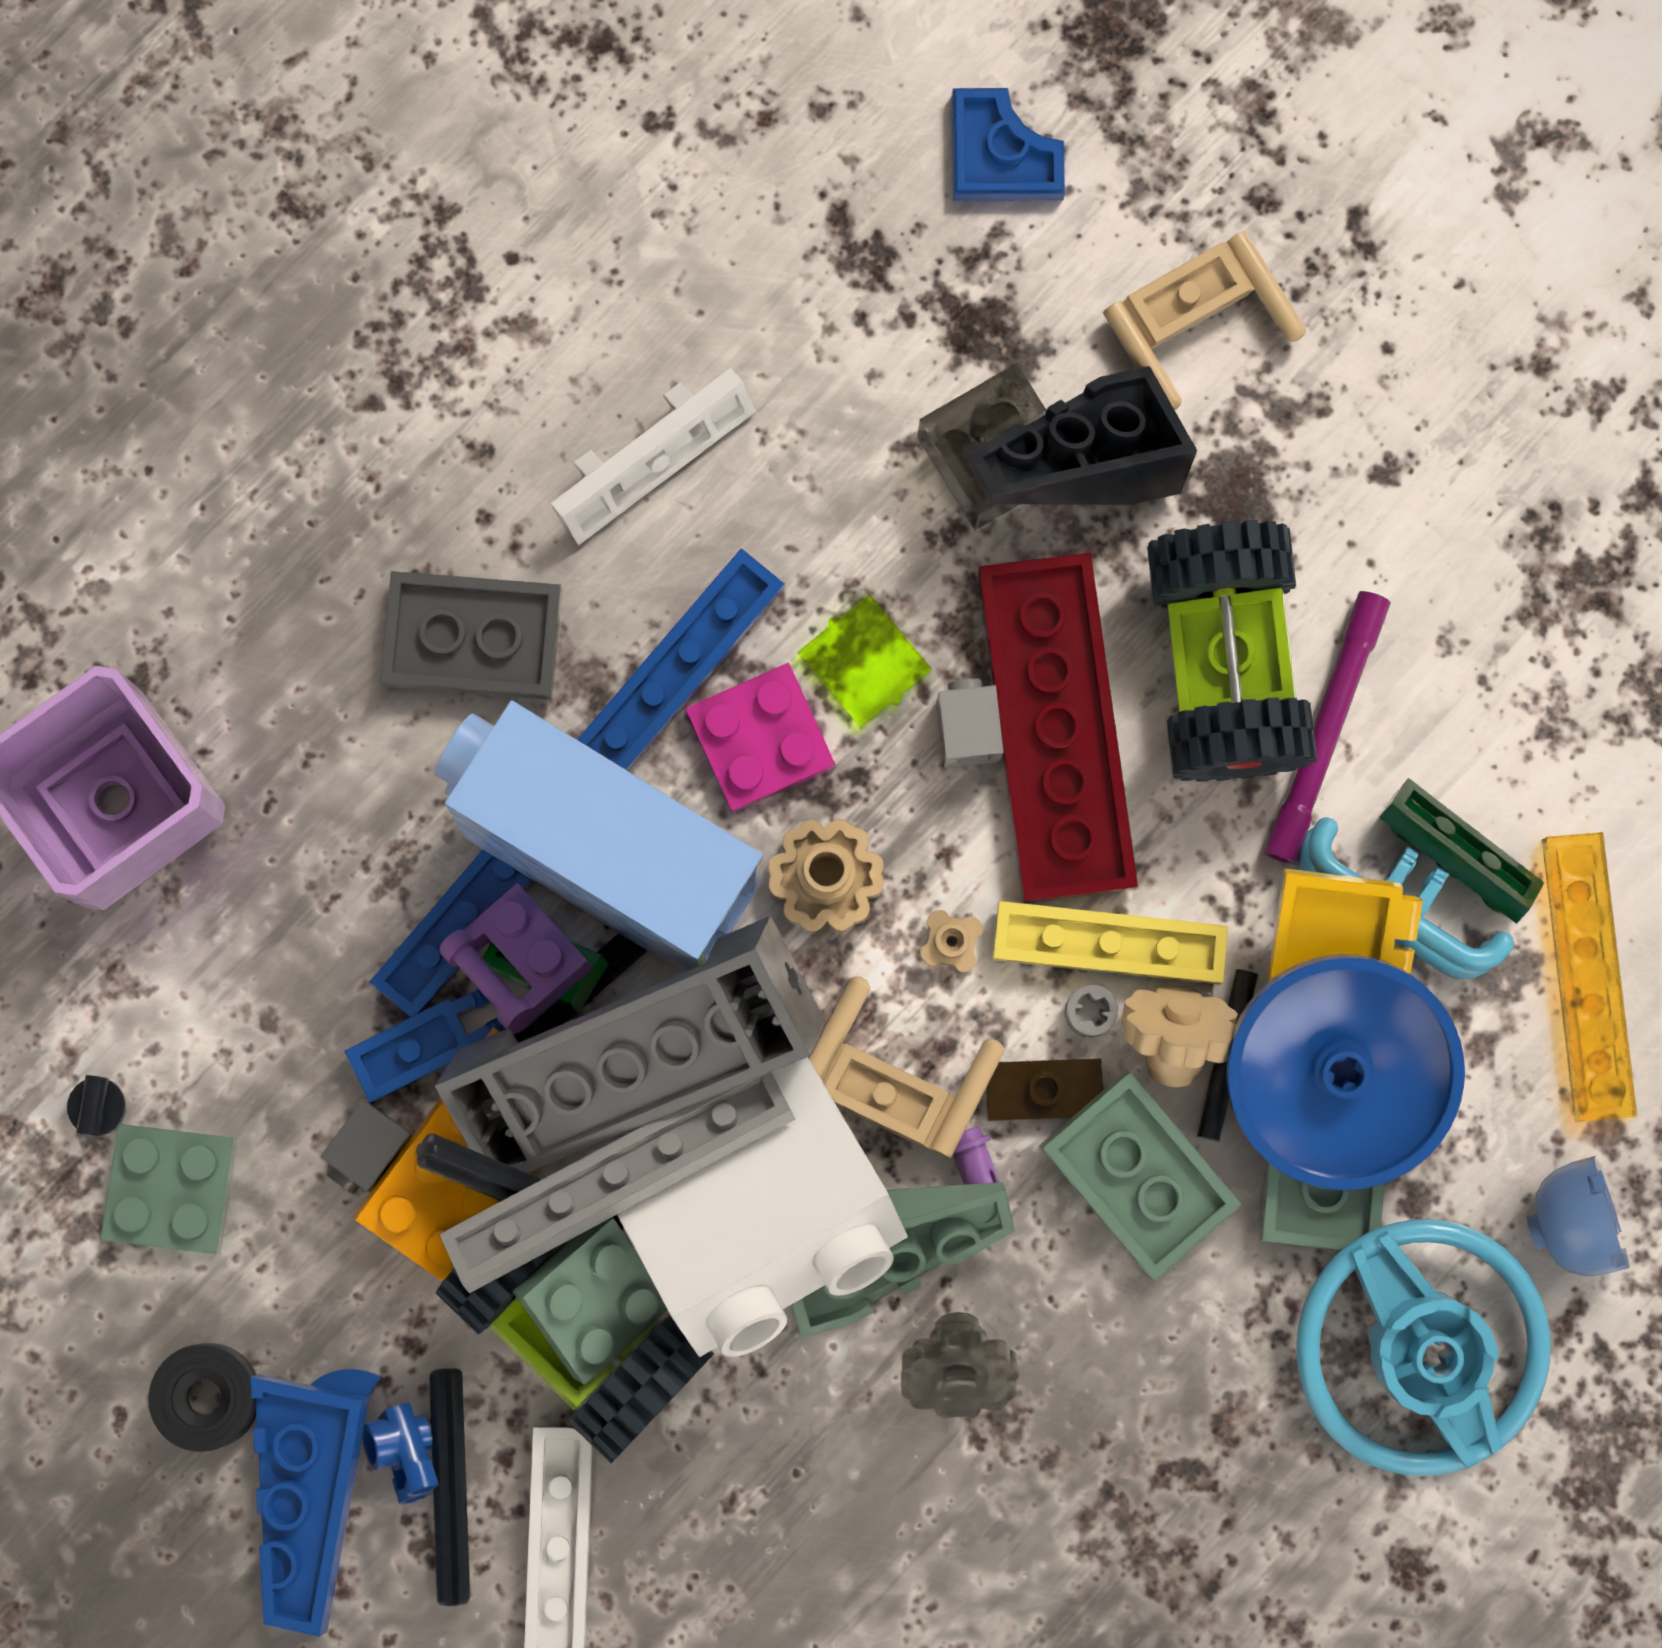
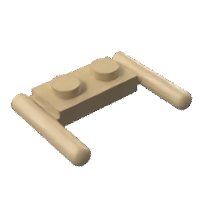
[1103,231,1306,411]
[809,976,1004,1160]

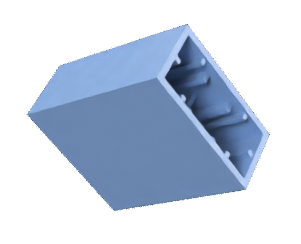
[435,700,763,973]

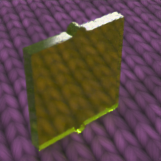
[797,594,932,729]

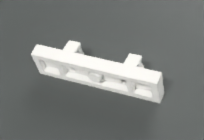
[550,368,756,545]

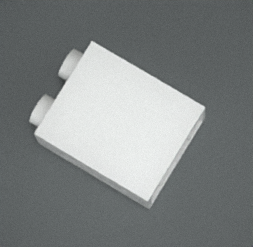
[583,1057,908,1357]

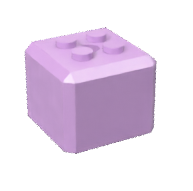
[0,666,225,910]

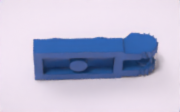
[344,989,505,1104]

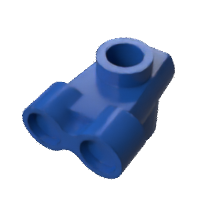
[362,1403,439,1505]

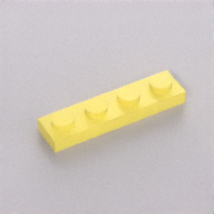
[992,901,1228,985]

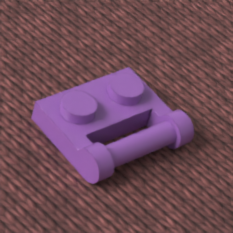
[439,883,594,1034]

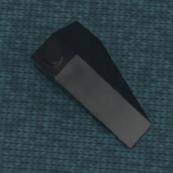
[967,366,1198,505]

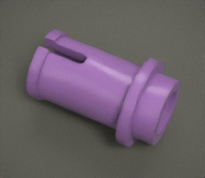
[953,1126,1000,1185]

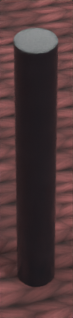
[1197,969,1258,1142]

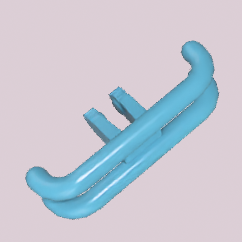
[1299,817,1514,979]

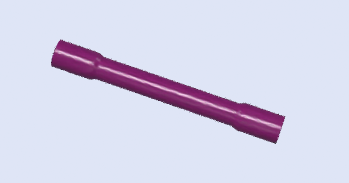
[1264,591,1391,865]

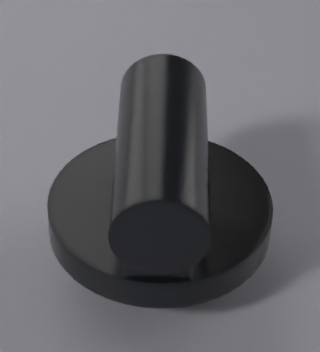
[67,1075,127,1136]

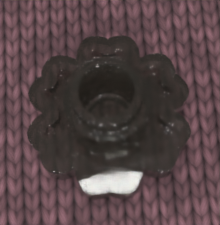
[901,1312,1019,1419]

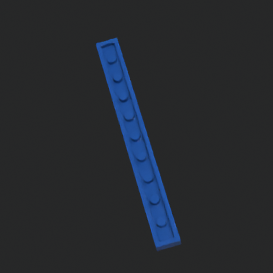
[369,548,785,1017]

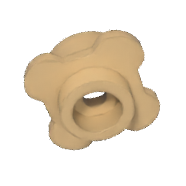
[921,910,983,973]

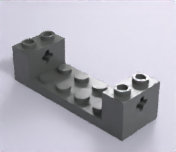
[435,915,825,1173]

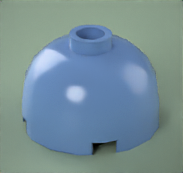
[1527,1156,1630,1276]

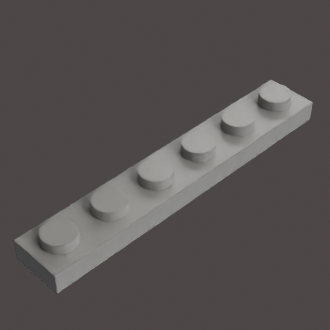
[439,1072,795,1293]

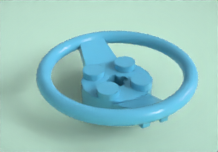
[1296,1219,1551,1476]

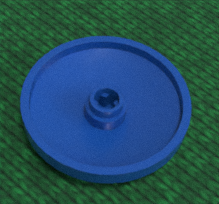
[1226,954,1465,1190]

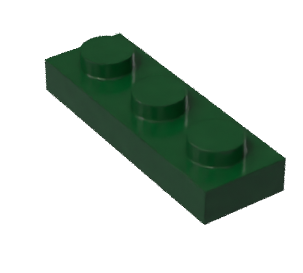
[1379,778,1545,924]

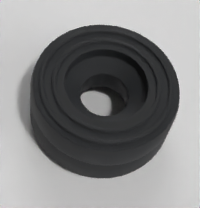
[148,1343,257,1452]

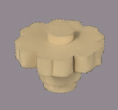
[768,819,884,934]
[1121,985,1238,1087]

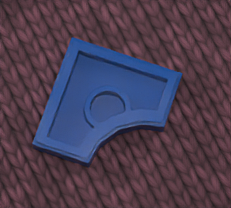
[952,88,1065,201]

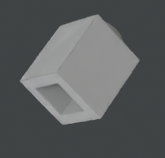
[936,679,1004,768]

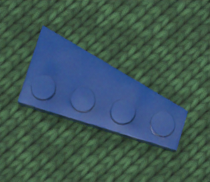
[250,1374,369,1637]

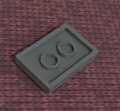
[380,571,562,700]

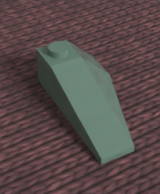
[792,1182,1015,1338]

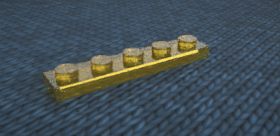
[1541,832,1638,1123]

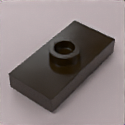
[986,1058,1103,1121]

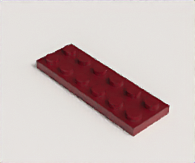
[978,552,1138,904]

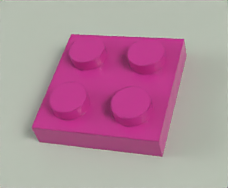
[685,662,836,814]

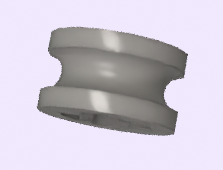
[1065,984,1118,1038]

